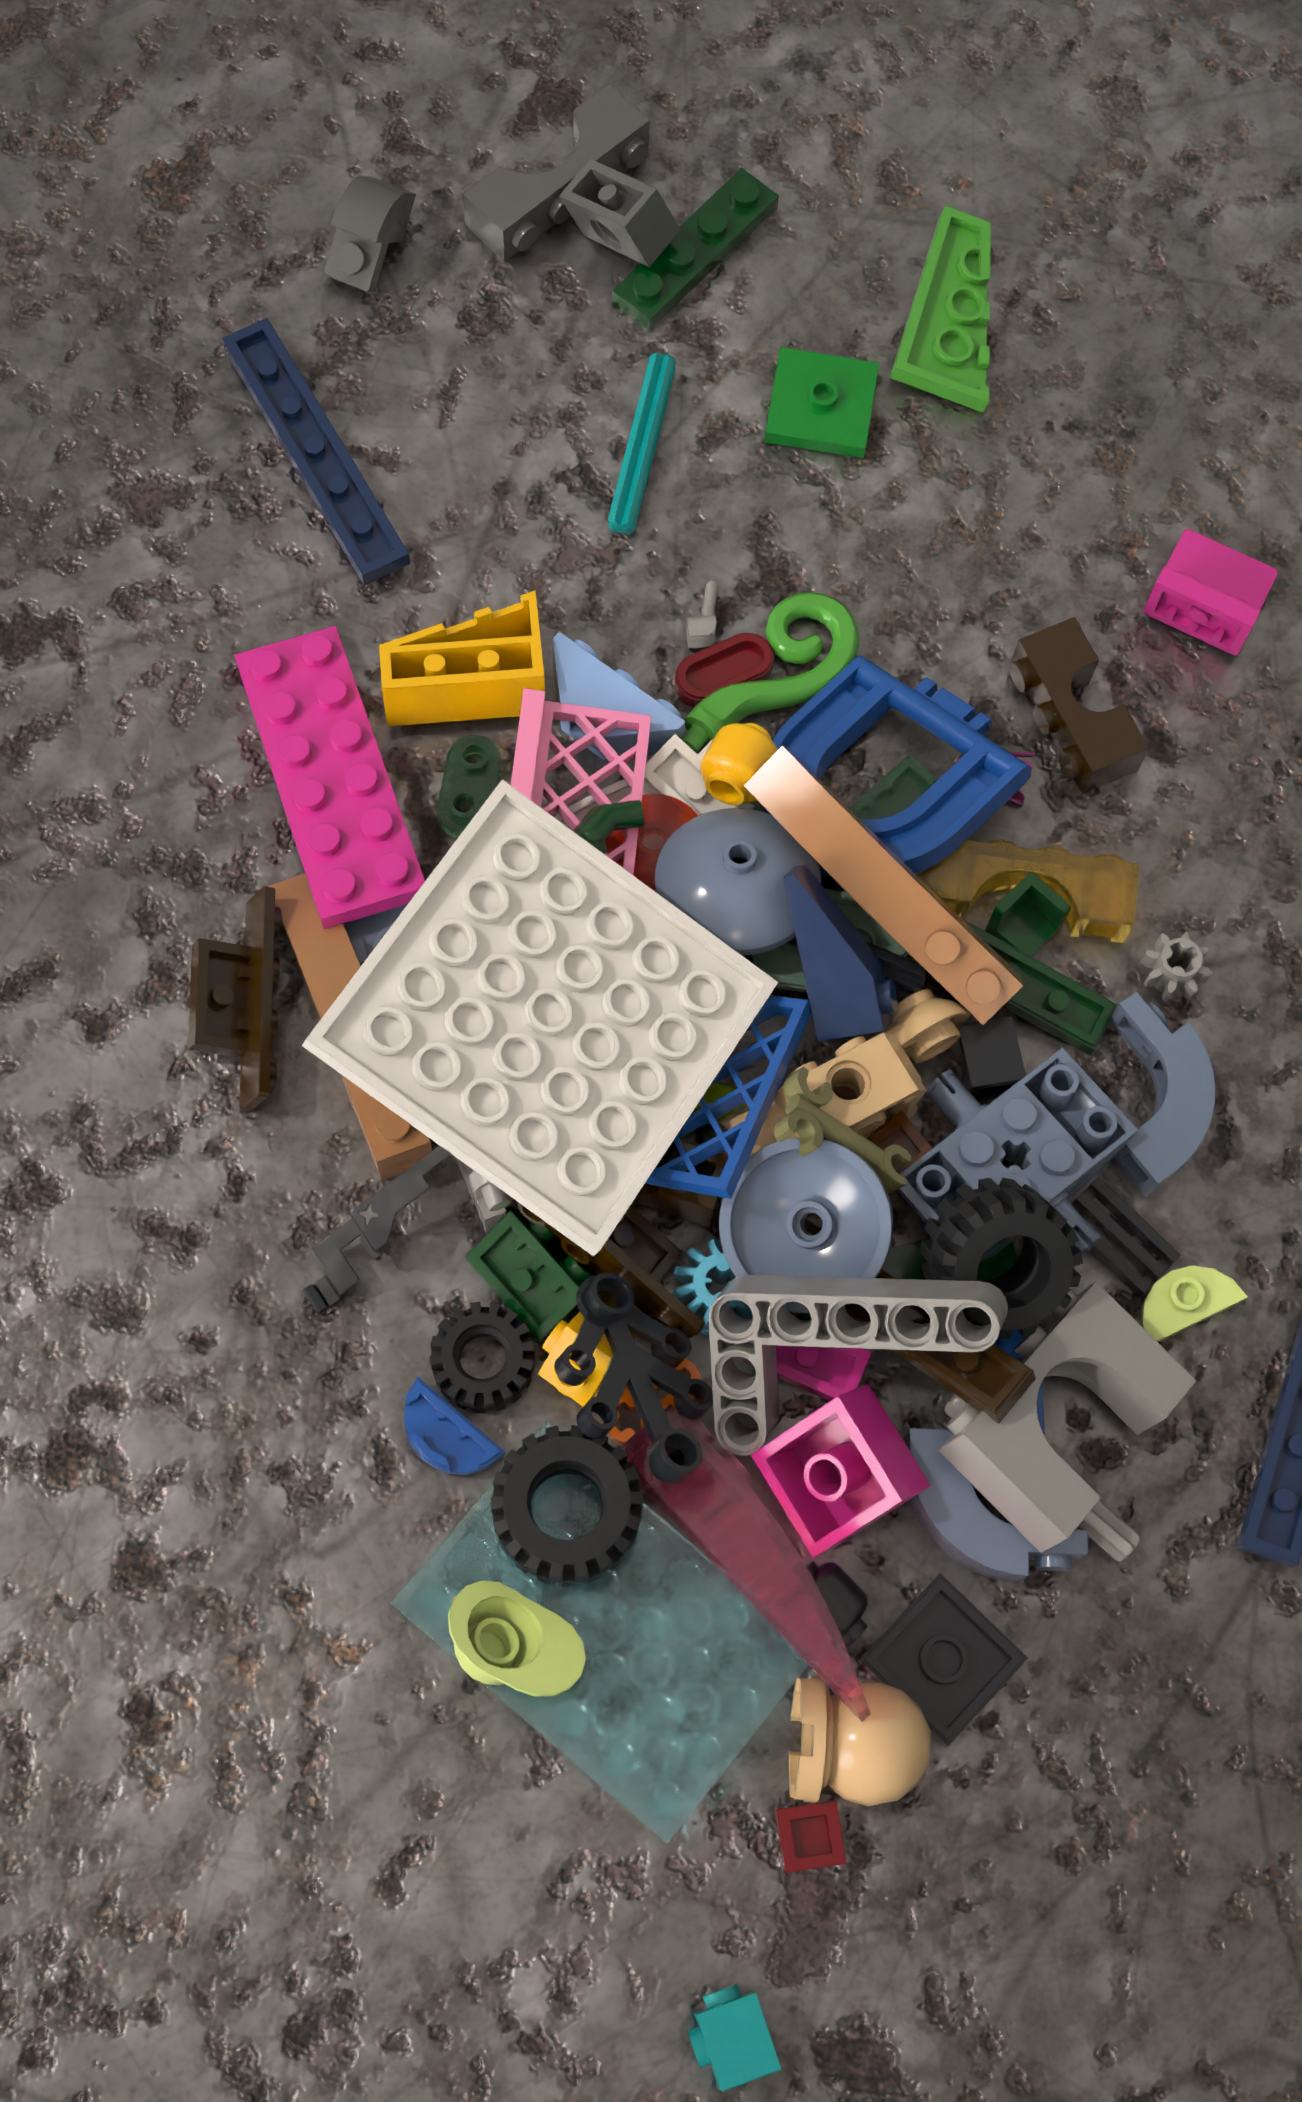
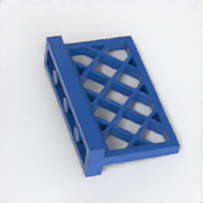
[645,995,812,1199]

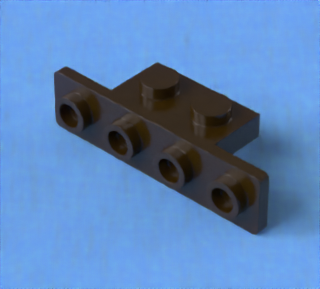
[188,886,281,1110]
[518,1202,705,1338]

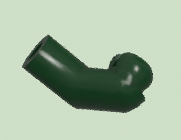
[574,800,644,854]

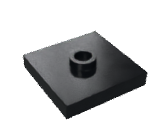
[858,1573,1028,1748]

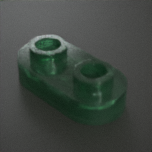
[437,735,501,839]

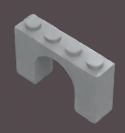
[938,1282,1196,1553]

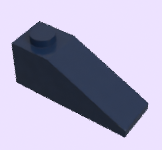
[784,864,898,1041]

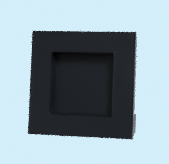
[958,1016,1026,1102]

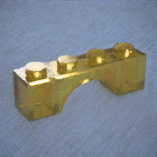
[916,839,1139,943]

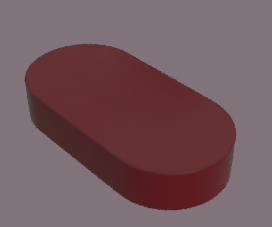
[674,633,774,708]

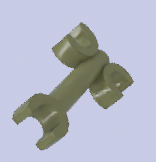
[774,1067,911,1194]

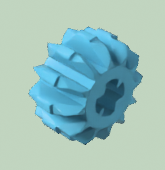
[672,1239,753,1336]

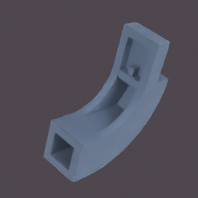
[1109,991,1215,1199]
[903,1428,1088,1583]

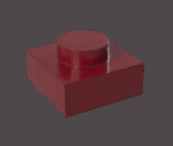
[774,1800,847,1873]

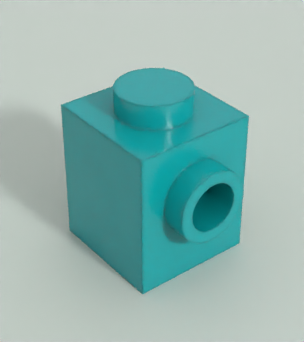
[687,1983,782,2092]

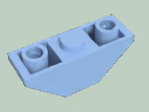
[552,632,685,760]

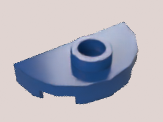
[403,1377,506,1475]

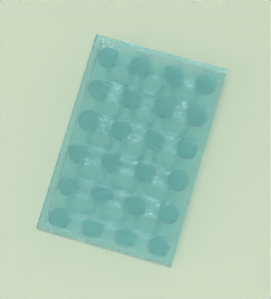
[391,1421,819,1844]

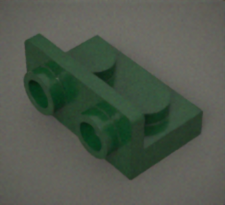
[465,1209,597,1342]

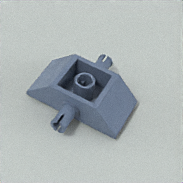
[897,1048,1138,1263]

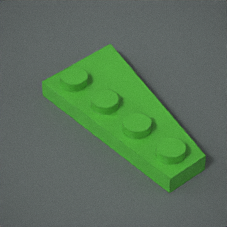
[890,205,991,413]

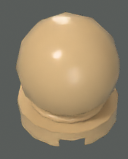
[788,1676,932,1806]

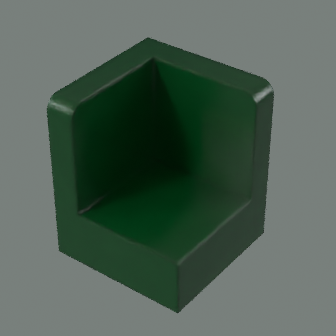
[985,871,1071,958]

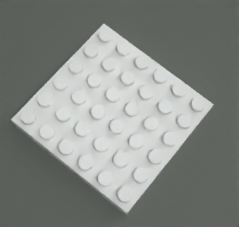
[302,779,778,1256]

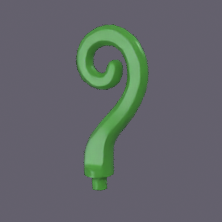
[681,592,859,753]

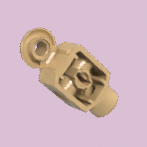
[717,989,970,1157]

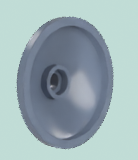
[655,808,821,956]
[719,1137,893,1313]

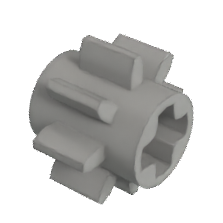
[1140,932,1212,1002]

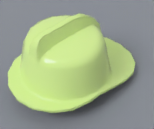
[448,1580,586,1697]

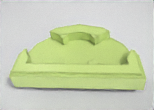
[1139,1265,1248,1343]

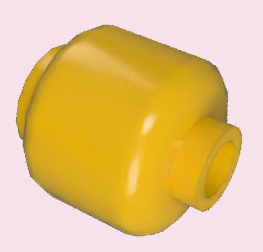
[700,723,778,806]

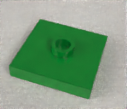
[764,347,879,458]

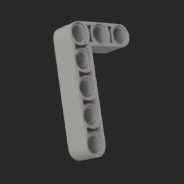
[709,1275,1008,1456]

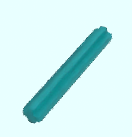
[608,352,676,535]

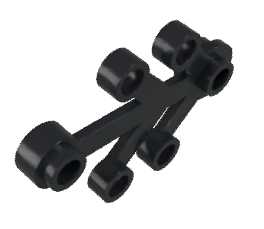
[554,1273,713,1483]

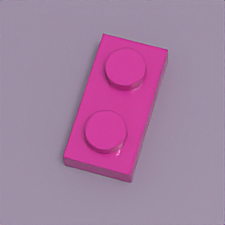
[742,1346,872,1401]

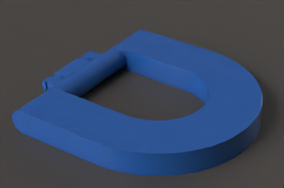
[764,655,1032,878]

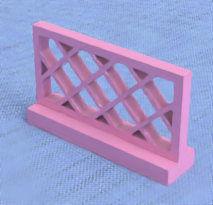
[511,688,651,875]

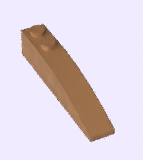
[744,745,1023,1025]
[268,873,432,1181]

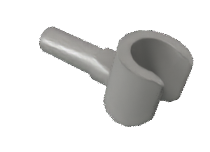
[686,581,719,648]

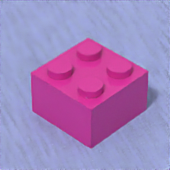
[751,1384,931,1558]

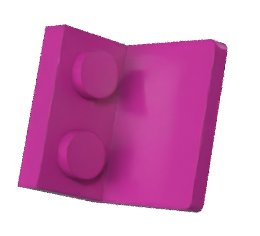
[1142,529,1278,657]

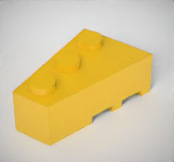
[379,590,546,727]

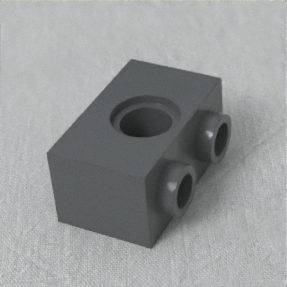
[559,159,681,267]

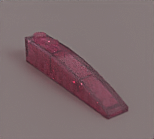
[620,1404,871,1722]

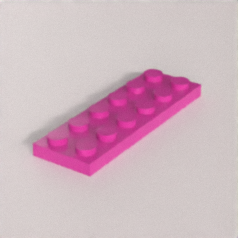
[234,625,425,929]

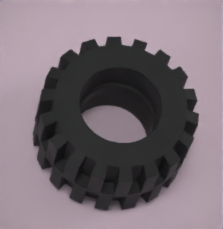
[920,1178,1083,1339]
[491,1425,643,1586]

